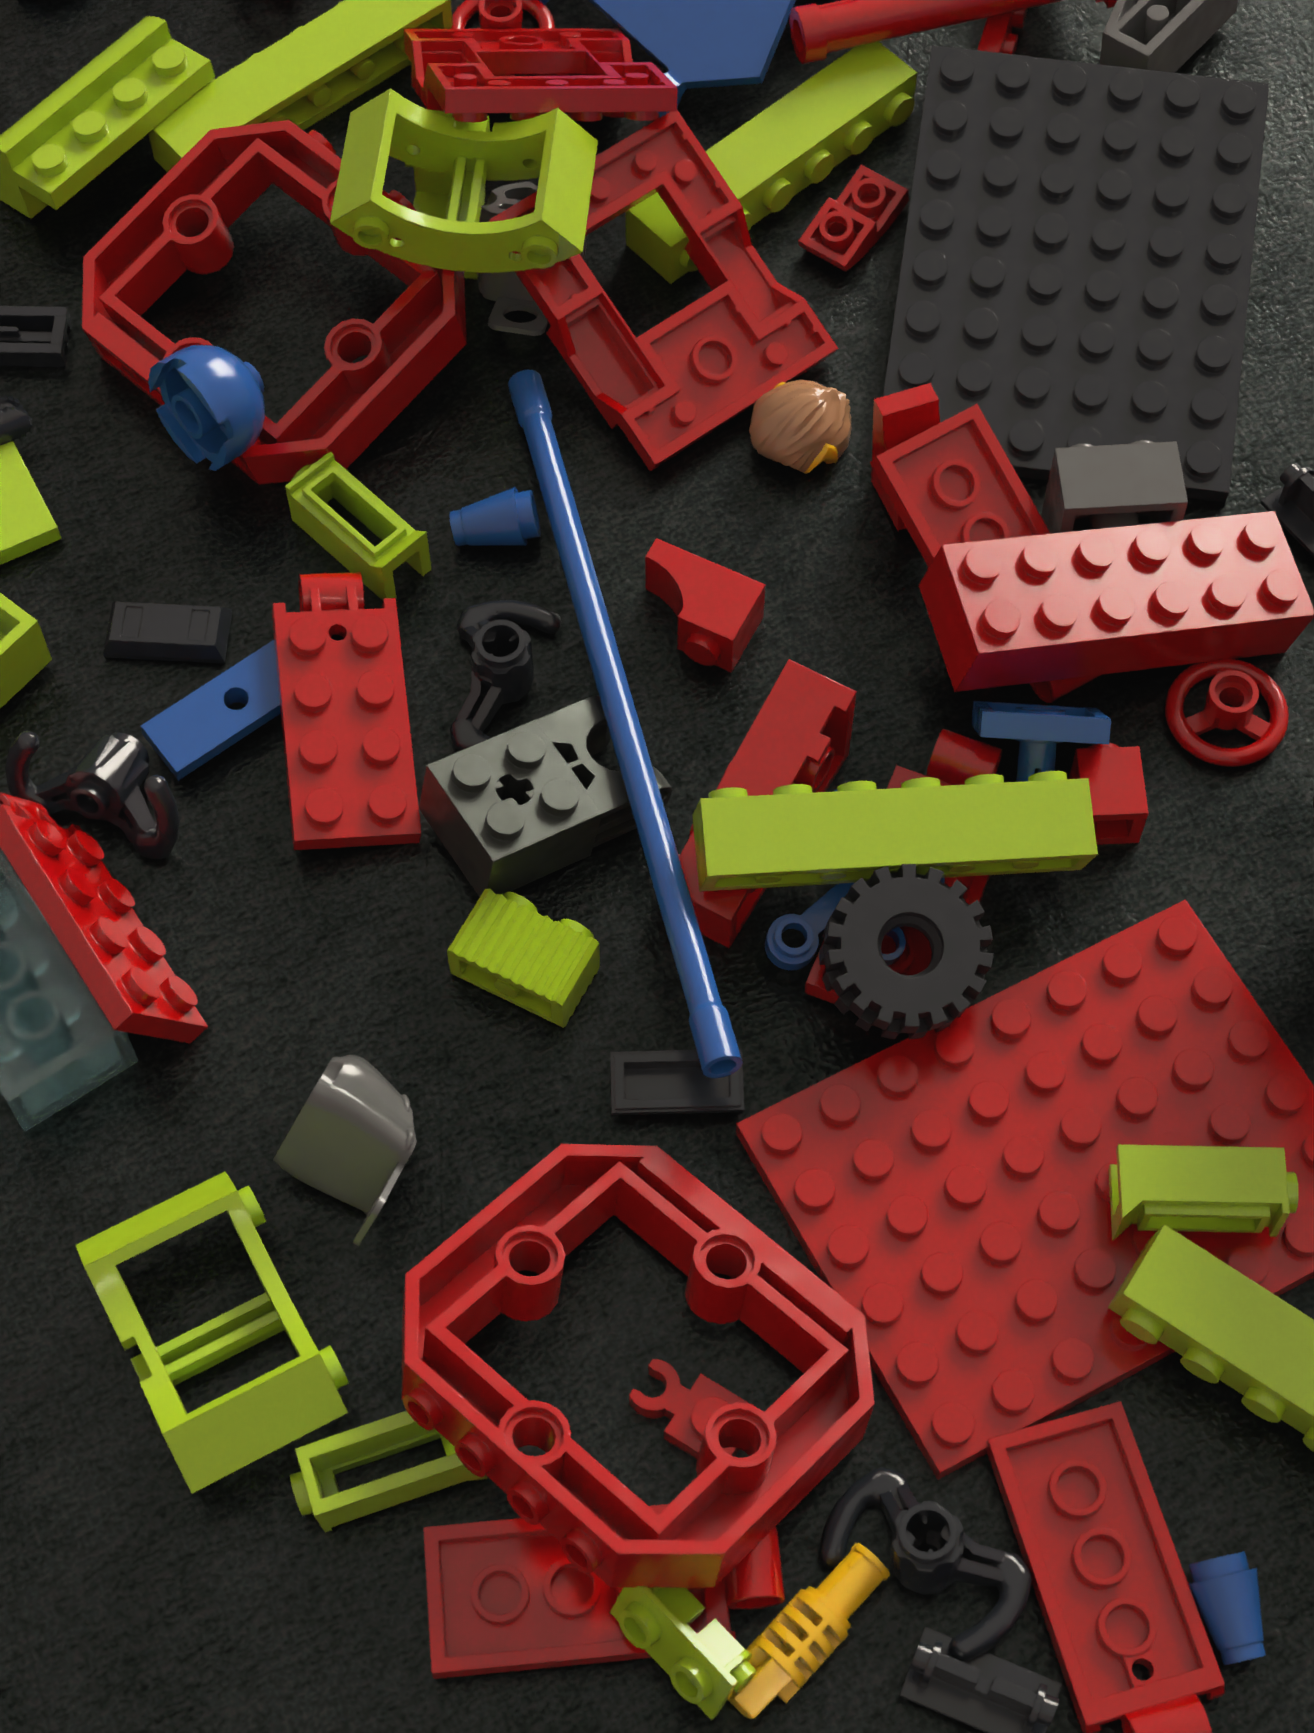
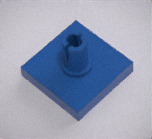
[971,701,1111,782]

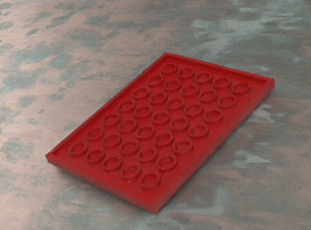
[736,899,1314,1480]

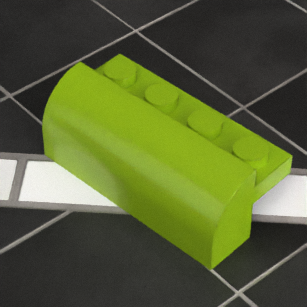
[0,16,215,219]

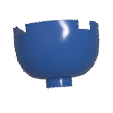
[148,345,265,471]

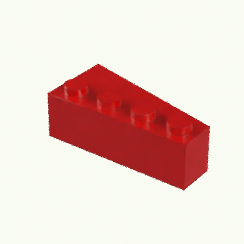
[678,659,857,948]

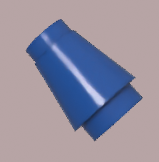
[450,487,541,547]
[1188,1551,1266,1665]

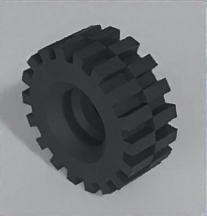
[819,864,993,1040]

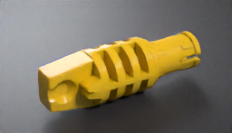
[728,1543,890,1719]

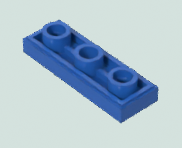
[141,640,281,781]

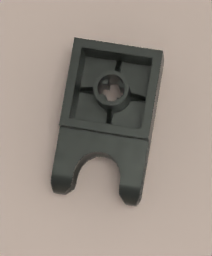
[419,696,672,897]

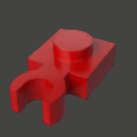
[629,1359,754,1459]

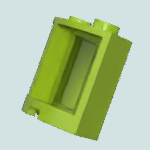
[330,88,598,273]
[75,1171,349,1493]

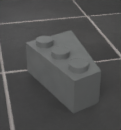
[1100,0,1238,73]

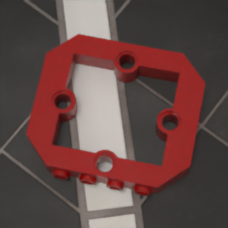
[82,120,467,485]
[402,1144,875,1588]

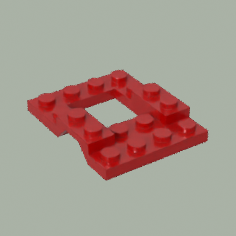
[404,28,678,123]
[488,110,838,471]

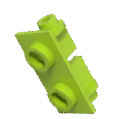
[610,1586,757,1720]

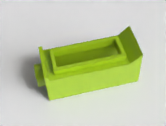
[285,452,432,600]
[1108,1145,1299,1242]
[290,1411,488,1532]

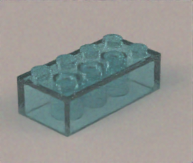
[0,847,139,1132]

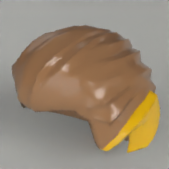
[749,380,852,474]

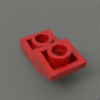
[798,165,909,272]

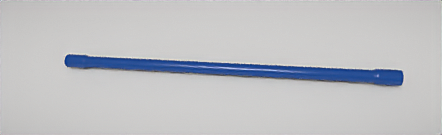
[508,370,743,1078]

